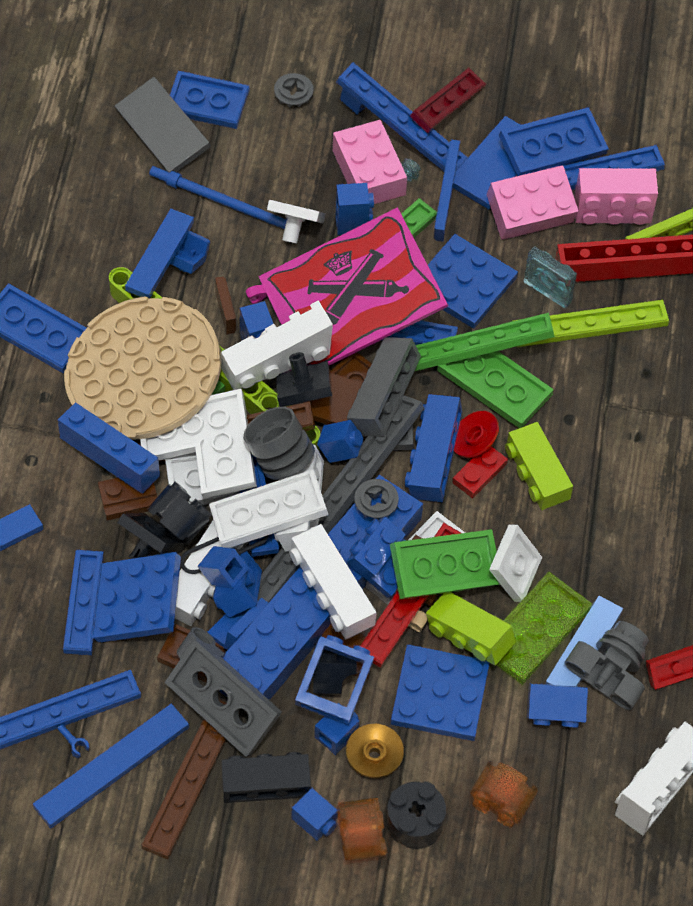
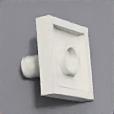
[267,200,326,244]
[489,525,542,602]

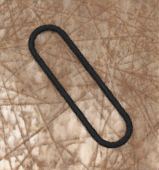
[180,535,269,574]

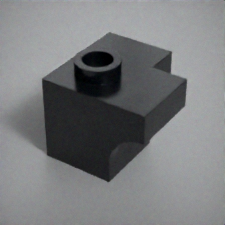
[313,643,357,694]

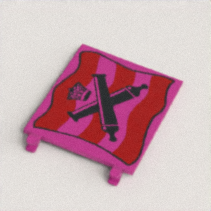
[246,207,448,366]

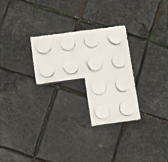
[140,389,257,499]

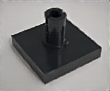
[276,352,332,407]
[117,513,186,559]

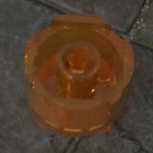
[470,761,538,827]
[337,798,387,861]

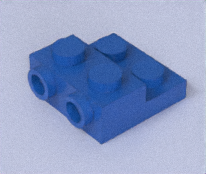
[346,517,406,598]

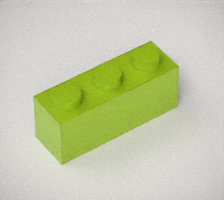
[505,422,573,510]
[426,592,516,665]

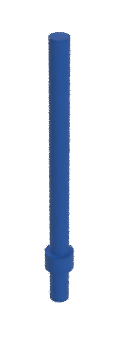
[149,166,287,230]

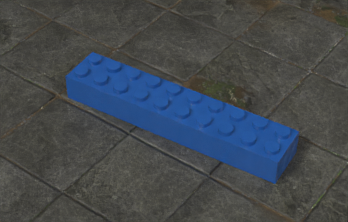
[219,475,423,700]

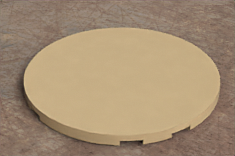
[64,297,222,440]

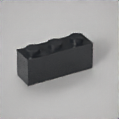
[221,752,311,803]

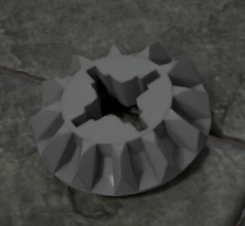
[274,73,313,108]
[354,479,399,519]

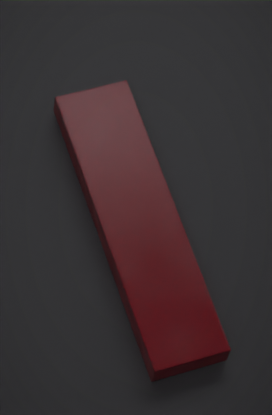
[410,68,486,133]

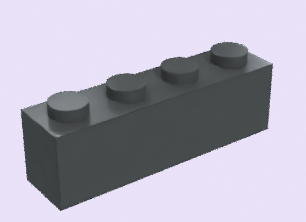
[347,338,421,437]

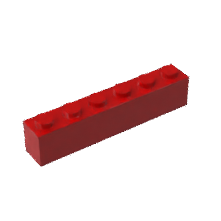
[554,235,693,283]

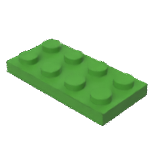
[437,351,554,428]
[390,529,500,599]

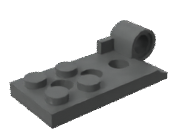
[164,627,282,757]

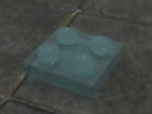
[524,246,577,309]

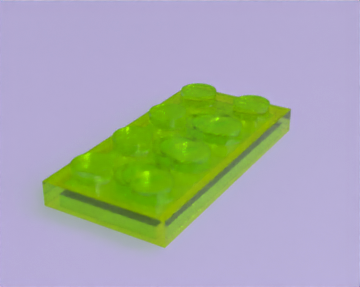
[496,572,592,685]

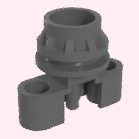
[564,621,649,710]

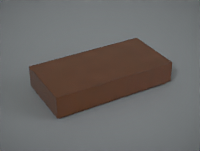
[215,276,236,335]

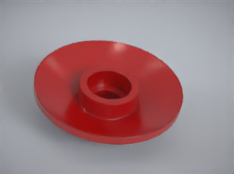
[454,411,499,458]

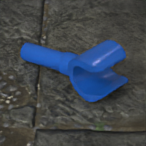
[58,724,89,758]

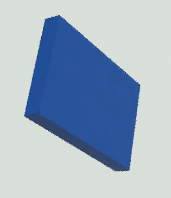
[170,71,250,129]

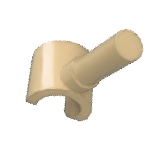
[409,610,427,632]

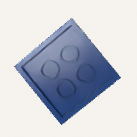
[428,234,518,329]
[93,552,181,643]
[390,645,490,741]

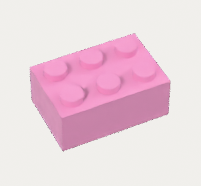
[333,120,407,204]
[486,166,579,240]
[574,168,658,225]

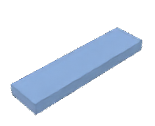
[546,596,623,686]

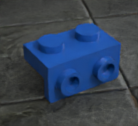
[148,231,210,274]

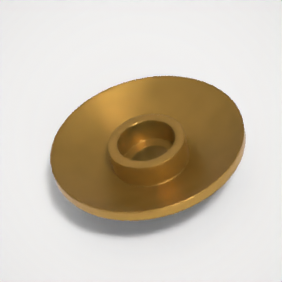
[346,724,404,778]

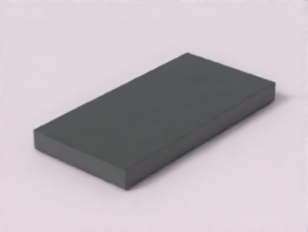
[115,77,211,172]

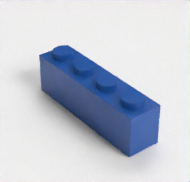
[405,394,463,502]
[58,402,160,494]

